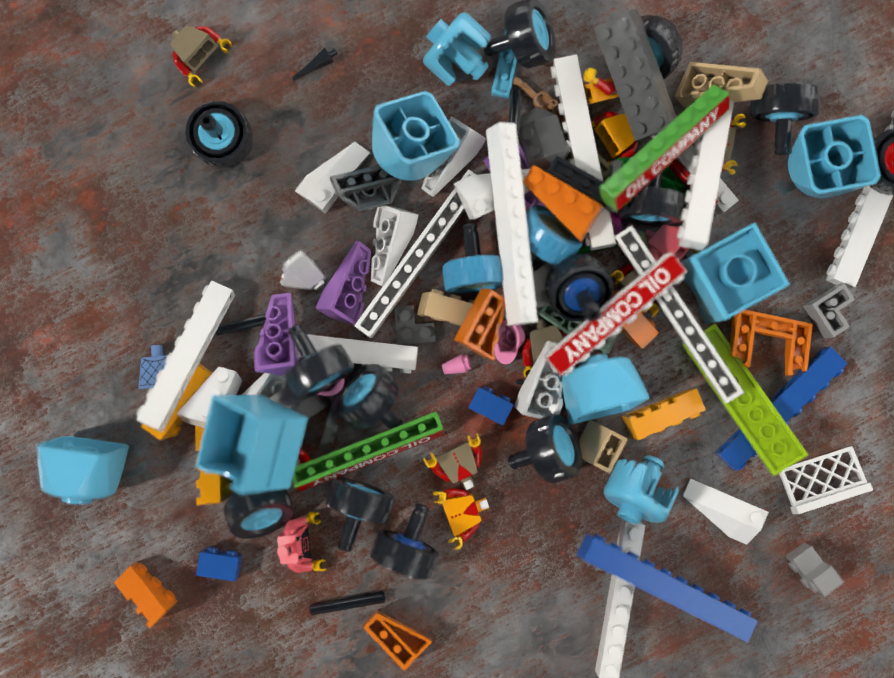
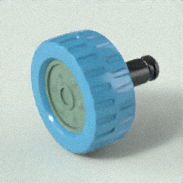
[526,205,582,269]
[443,223,503,294]

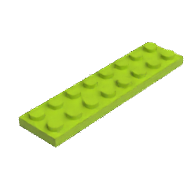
[682,324,808,476]

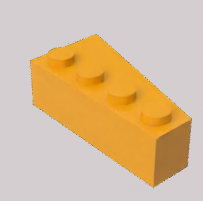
[141,363,213,440]
[621,388,706,440]
[195,426,232,505]

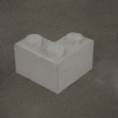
[803,283,855,338]
[786,543,844,597]

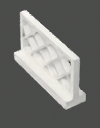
[779,446,873,514]

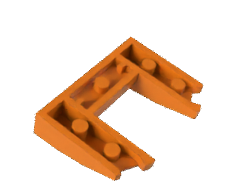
[730,309,813,376]

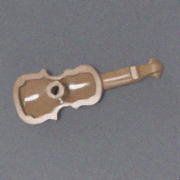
[513,77,564,126]

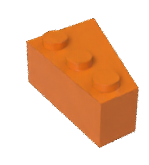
[454,288,505,361]
[611,289,659,349]
[114,562,178,629]
[362,610,432,671]

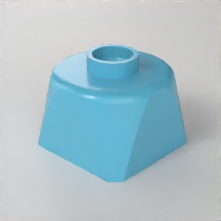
[372,91,460,181]
[788,115,880,199]
[562,354,650,425]
[37,436,129,504]

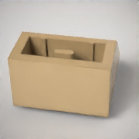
[579,420,628,474]

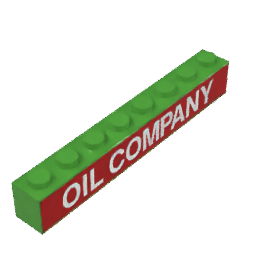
[600,84,730,212]
[292,412,445,492]

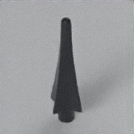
[292,47,338,80]

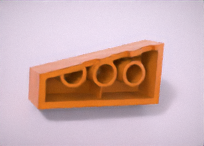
[523,165,603,243]

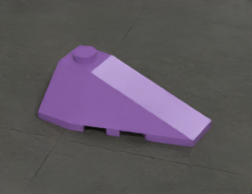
[254,293,299,375]

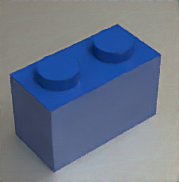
[468,386,513,425]
[196,546,243,582]

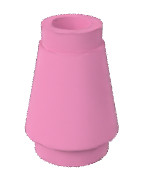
[442,354,471,375]

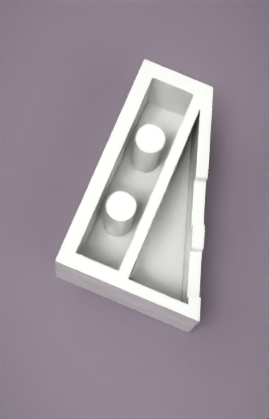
[177,367,242,428]

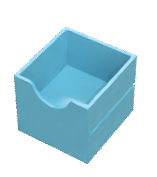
[680,223,790,324]
[196,395,308,494]

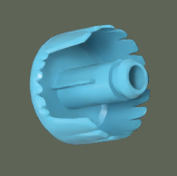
[423,12,491,86]
[604,455,679,525]

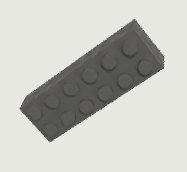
[594,8,677,141]

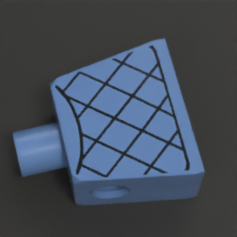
[139,345,168,389]

